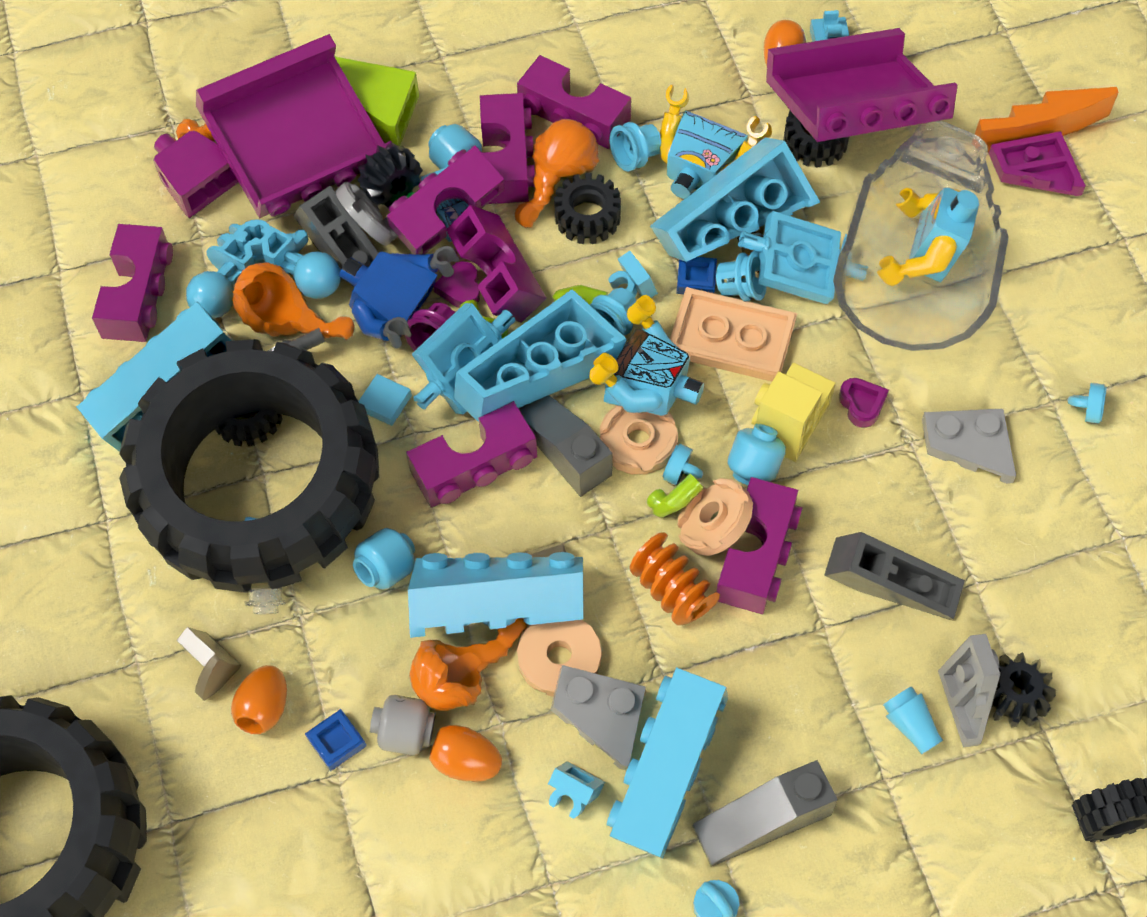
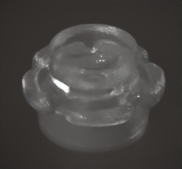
[244,587,286,614]

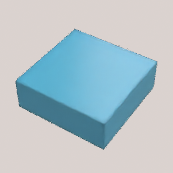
[359,374,412,426]

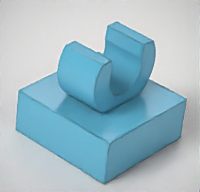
[810,10,849,42]
[608,251,658,298]
[548,761,605,819]

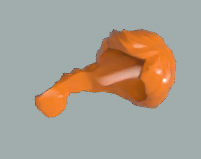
[514,119,599,228]
[233,262,355,340]
[409,618,527,711]

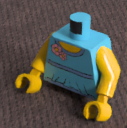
[660,85,772,199]
[877,188,979,286]

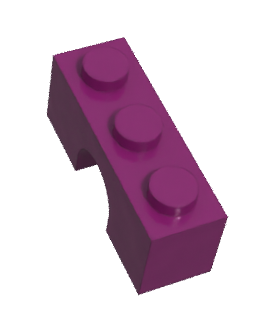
[517,55,631,149]
[480,93,535,204]
[387,145,504,254]
[446,205,547,323]
[92,224,173,342]
[406,401,537,508]
[716,477,803,615]

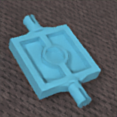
[738,211,862,304]
[412,303,516,415]

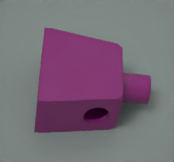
[153,131,239,219]

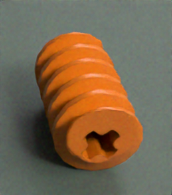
[630,532,720,626]

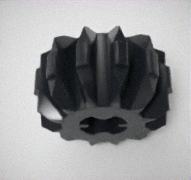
[358,142,423,208]
[991,652,1056,728]

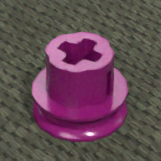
[404,302,455,351]

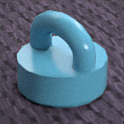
[1067,383,1107,423]
[662,444,703,486]
[693,880,740,917]

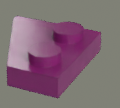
[989,131,1086,196]

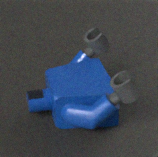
[339,246,459,348]

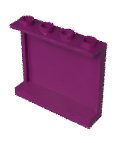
[766,28,958,142]
[196,34,392,219]

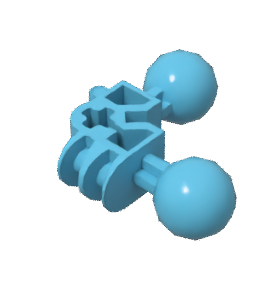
[186,219,341,319]

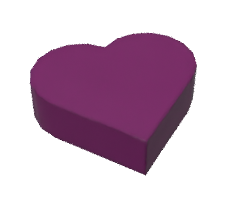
[433,261,480,308]
[839,378,889,428]

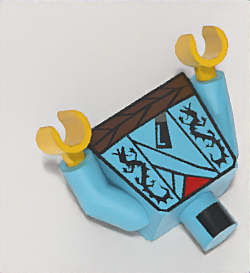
[589,295,705,416]

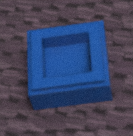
[676,257,717,294]
[305,709,366,772]

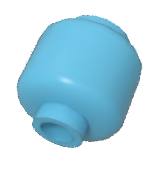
[428,124,482,170]
[727,424,786,485]
[353,528,415,590]

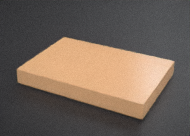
[670,287,797,381]

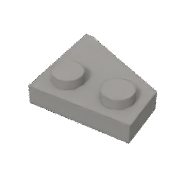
[922,409,1016,484]
[938,634,1000,748]
[551,665,646,770]

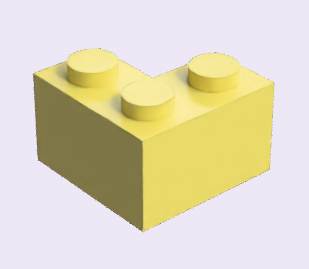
[751,363,835,462]

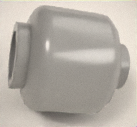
[370,695,436,756]

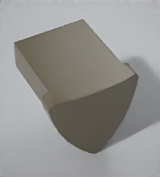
[177,627,241,701]

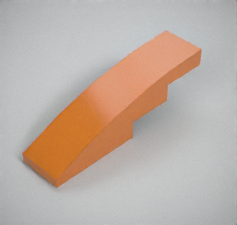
[972,87,1119,154]

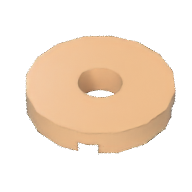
[600,405,678,474]
[677,478,753,556]
[517,620,602,697]

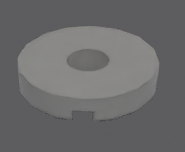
[335,182,398,246]

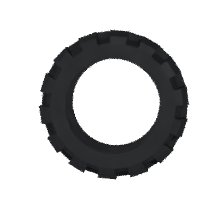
[119,339,379,593]
[0,695,147,917]

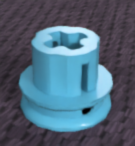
[609,122,661,172]
[716,251,767,302]
[589,287,636,337]

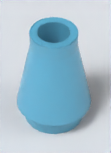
[883,686,943,754]

